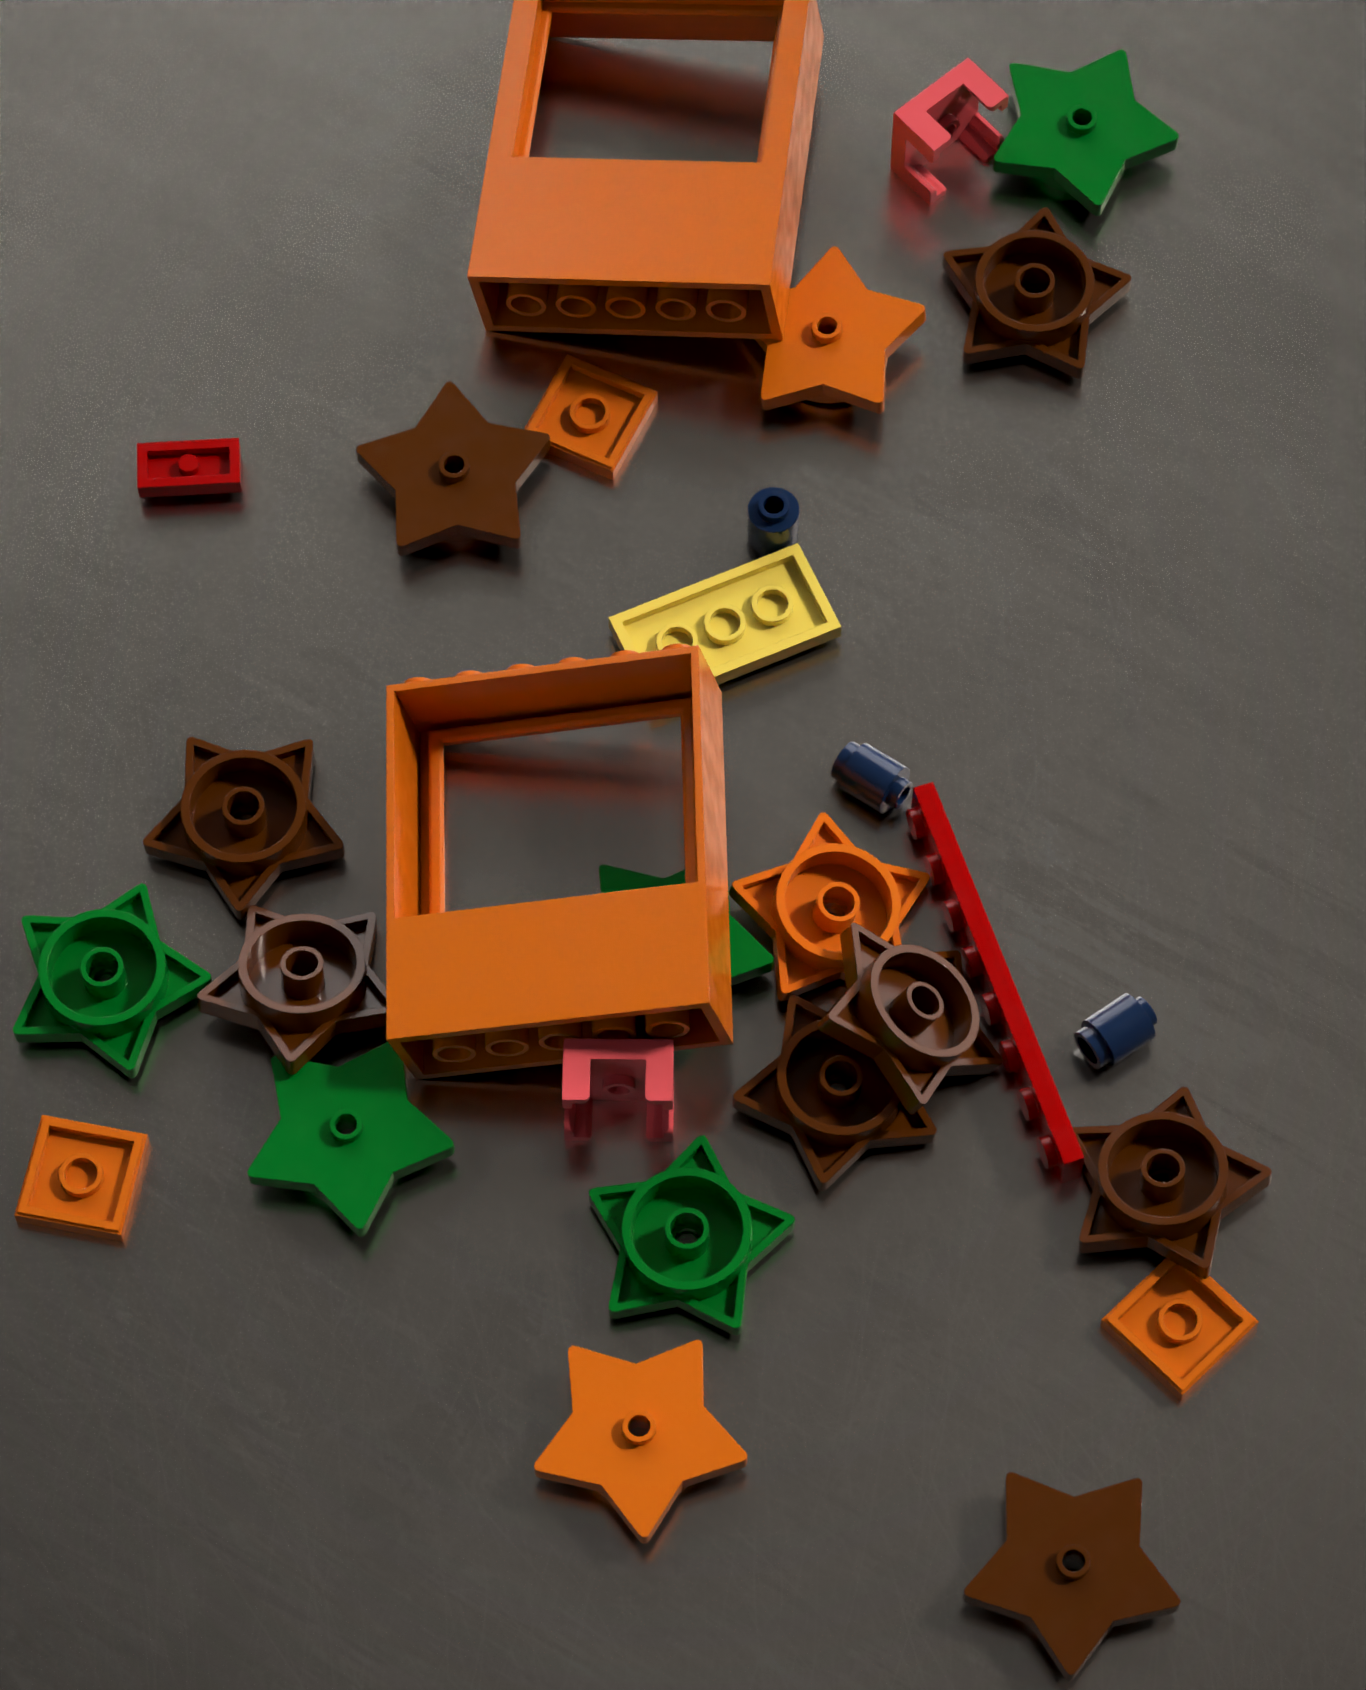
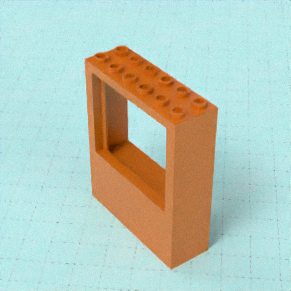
[467,0,824,340]
[386,643,733,1080]

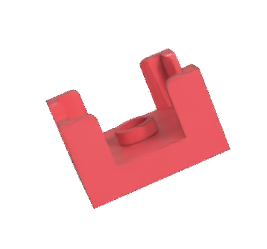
[890,57,1009,206]
[562,1038,674,1142]

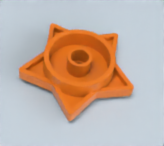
[755,246,926,414]
[729,812,930,1001]
[534,1340,748,1544]

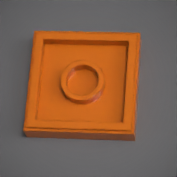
[524,354,658,481]
[14,1115,150,1242]
[1100,1258,1259,1401]

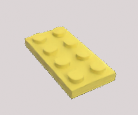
[608,543,841,685]

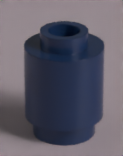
[747,487,800,556]
[831,741,913,814]
[1074,993,1157,1069]

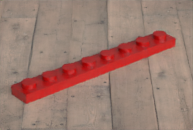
[906,782,1085,1184]

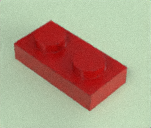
[137,438,242,498]

